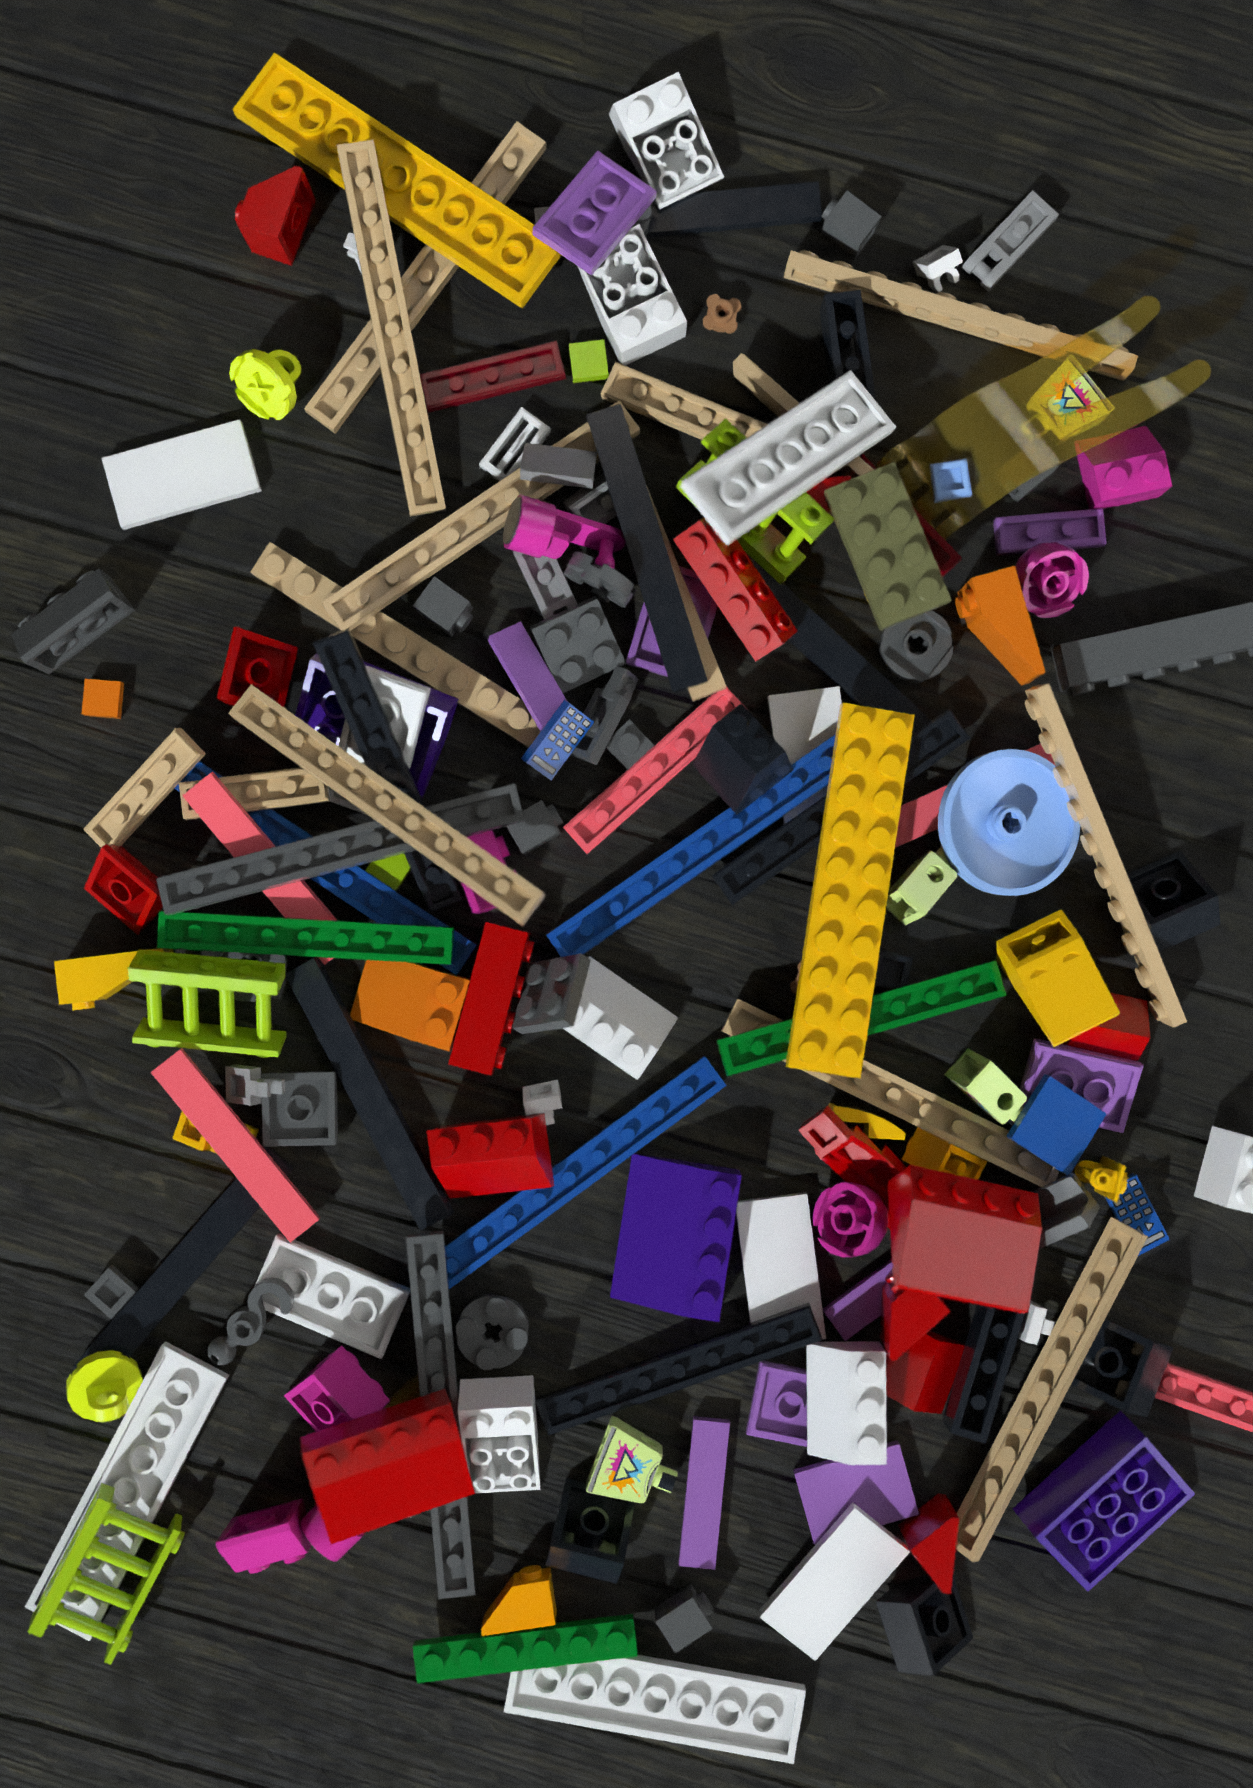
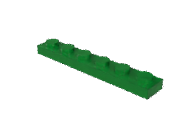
[413,1614,638,1683]

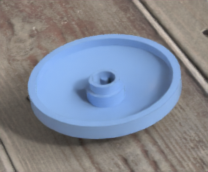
[938,749,1080,896]

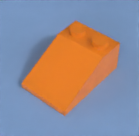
[955,566,1046,685]
[350,960,470,1051]

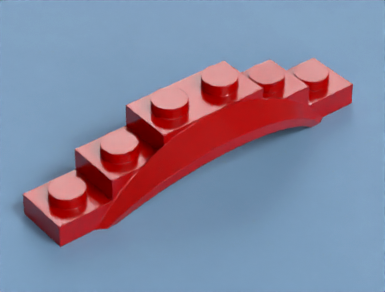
[798,1105,906,1229]

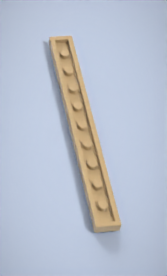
[304,122,547,434]
[337,140,446,516]
[784,250,1138,381]
[321,400,640,631]
[251,542,541,748]
[1025,684,1187,1028]
[229,685,545,926]
[721,998,1060,1187]
[956,1217,1148,1562]

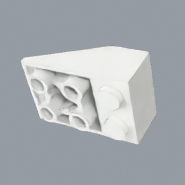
[609,72,724,210]
[578,224,687,366]
[1194,1126,1253,1214]
[458,1375,540,1493]

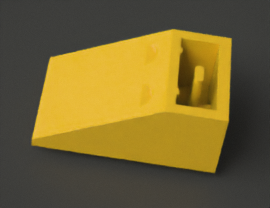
[996,909,1120,1047]

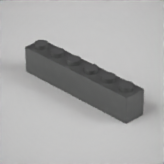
[1051,602,1253,695]

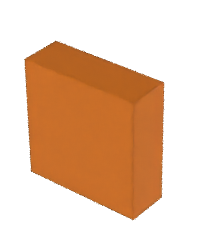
[82,679,124,719]

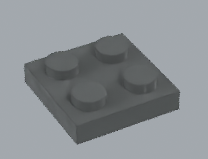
[530,596,626,693]
[512,953,591,1034]
[262,1071,338,1147]

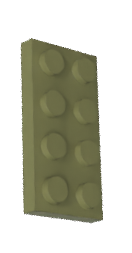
[824,462,951,631]

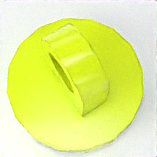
[229,349,301,420]
[66,1350,143,1422]

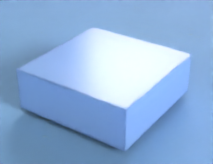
[929,458,972,503]

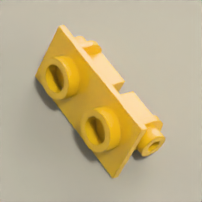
[1075,1156,1128,1202]

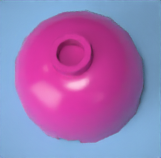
[1015,542,1089,618]
[813,1182,888,1257]

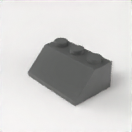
[11,569,135,674]

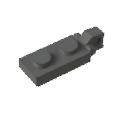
[570,666,638,765]

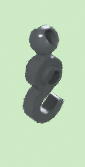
[208,1277,295,1365]

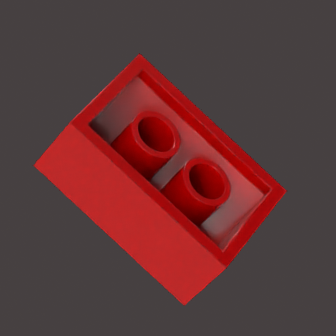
[427,1113,554,1198]

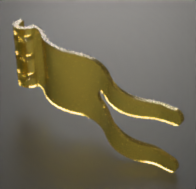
[875,296,1211,540]

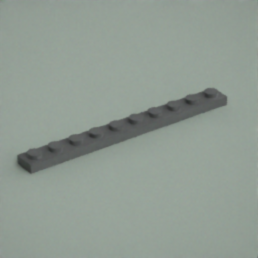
[156,784,525,915]
[406,1230,476,1599]

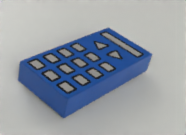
[521,700,594,780]
[1105,1173,1170,1256]

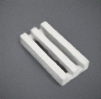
[479,407,551,481]

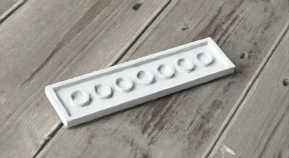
[25,1341,229,1641]
[504,1655,806,1764]

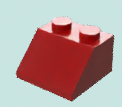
[235,166,316,266]
[880,1269,950,1362]

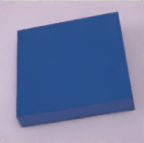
[1007,1074,1107,1175]

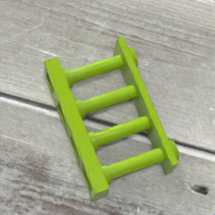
[675,418,835,585]
[128,949,286,1058]
[28,1483,185,1665]

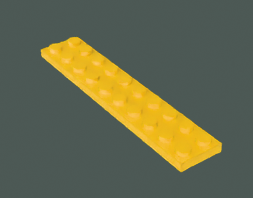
[232,52,561,309]
[785,703,914,1079]

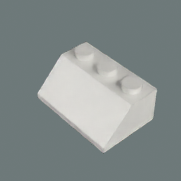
[563,956,678,1080]
[806,1342,887,1465]

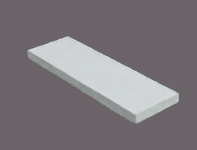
[680,370,896,545]

